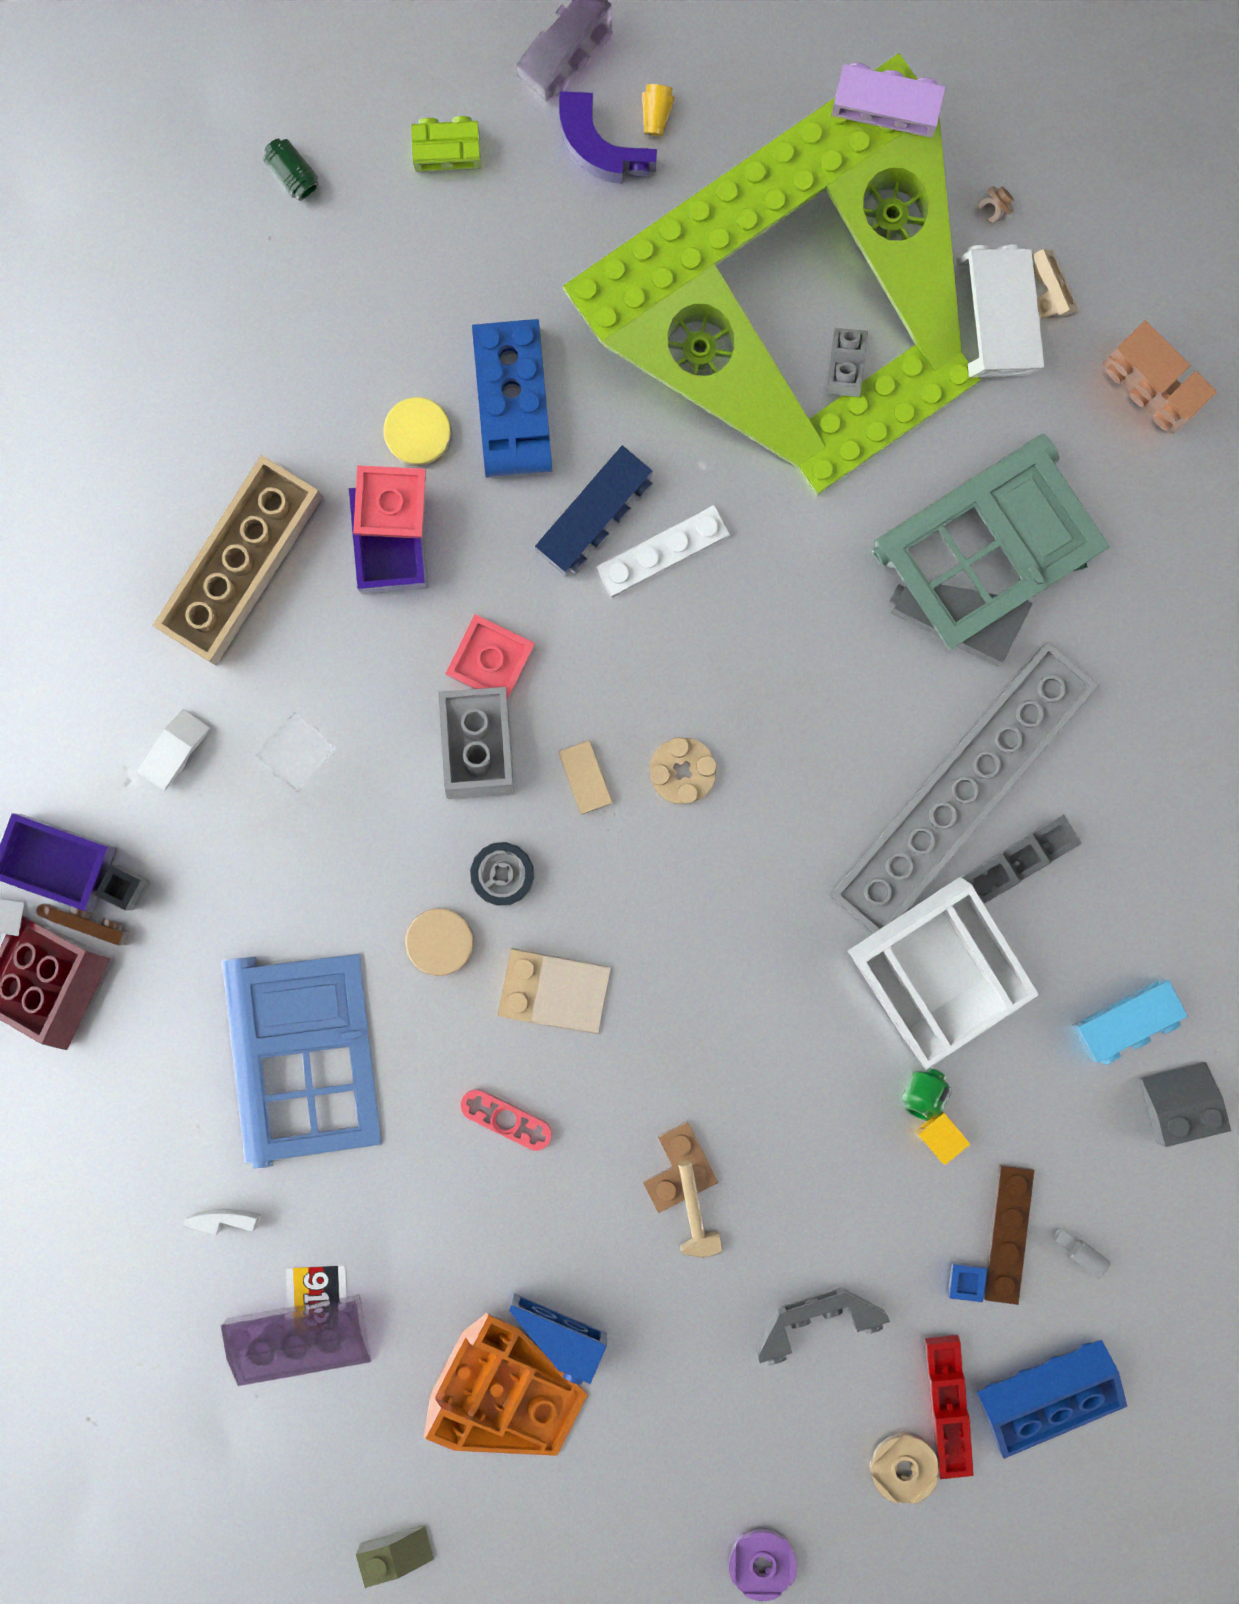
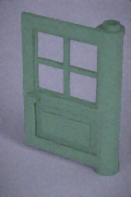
[872,434,1110,651]

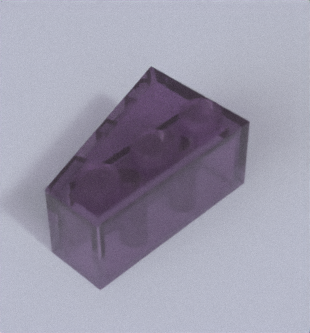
[516,0,613,102]

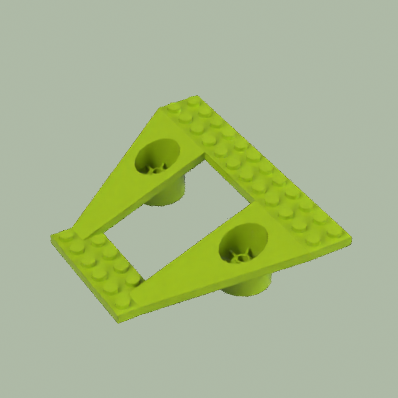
[562,53,981,495]

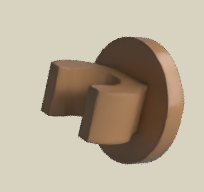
[977,186,1015,223]

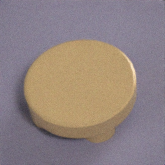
[405,908,473,976]

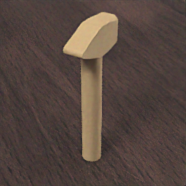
[678,1160,723,1258]

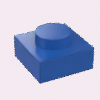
[948,1262,987,1302]

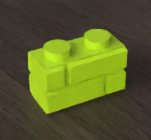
[411,116,481,172]

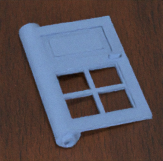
[222,954,381,1168]

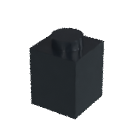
[95,865,149,911]

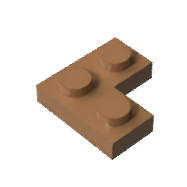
[643,1121,719,1213]

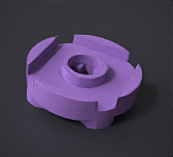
[728,1529,797,1601]

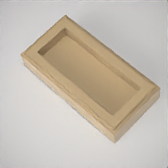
[558,740,612,815]

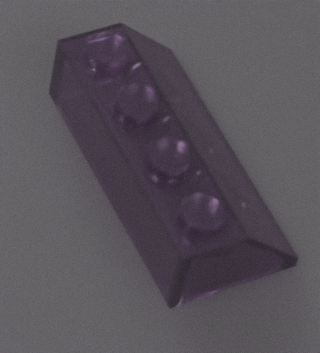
[221,1294,372,1386]

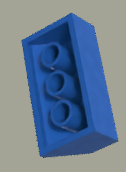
[977,1339,1128,1459]

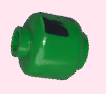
[902,1068,952,1121]

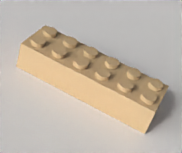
[152,455,323,665]

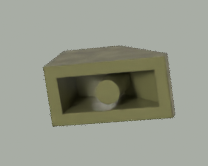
[356,1525,434,1588]

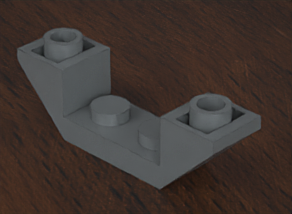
[756,1287,890,1365]

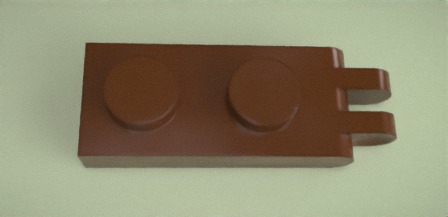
[36,904,130,946]

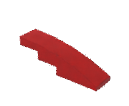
[925,1335,974,1480]

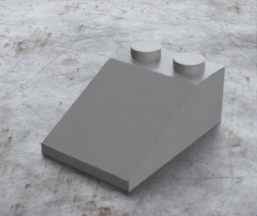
[438,687,514,799]

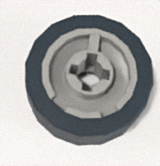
[470,842,534,906]

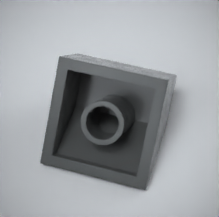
[1140,1062,1231,1147]

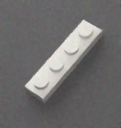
[596,505,730,598]

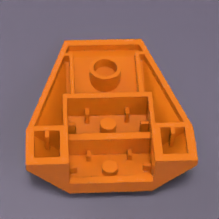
[424,1313,588,1456]

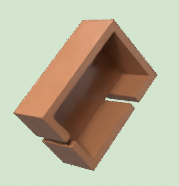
[1102,320,1217,434]

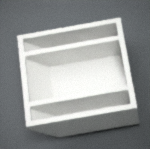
[848,877,1039,1069]

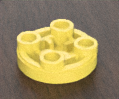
[384,397,451,465]

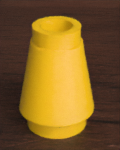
[642,84,675,136]

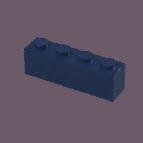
[535,445,653,577]

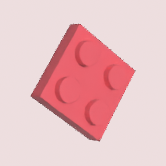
[353,465,426,539]
[445,614,535,702]

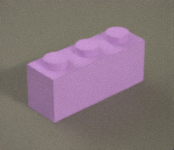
[831,63,945,138]

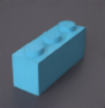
[1073,979,1188,1065]

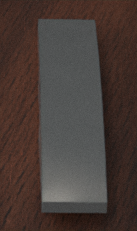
[962,814,1082,904]

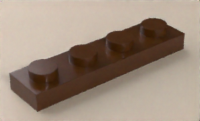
[984,1164,1035,1305]

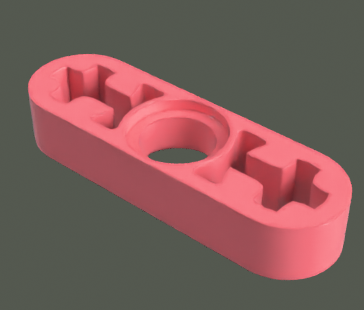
[461,1089,552,1151]

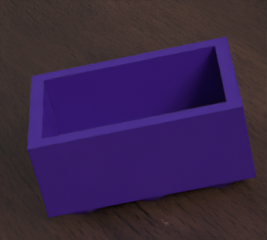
[348,488,428,594]
[0,813,116,911]

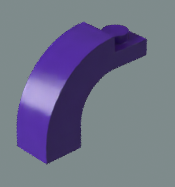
[559,91,657,184]

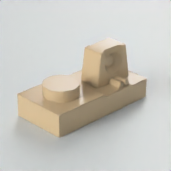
[1032,249,1079,319]

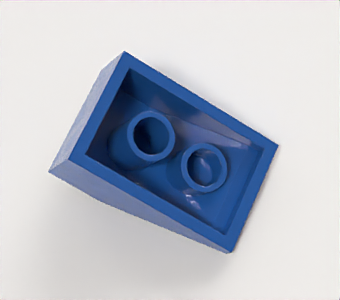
[509,1293,607,1385]

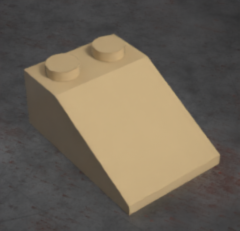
[497,948,611,1034]

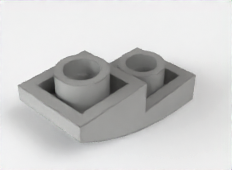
[827,328,868,397]

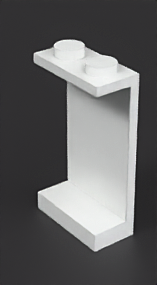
[956,244,1044,377]

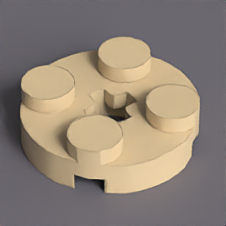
[650,737,716,804]
[869,1432,939,1504]

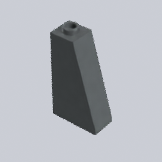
[889,582,1033,666]

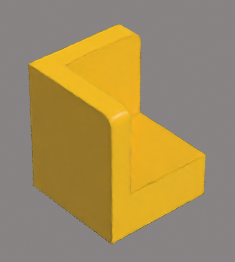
[914,1112,970,1165]

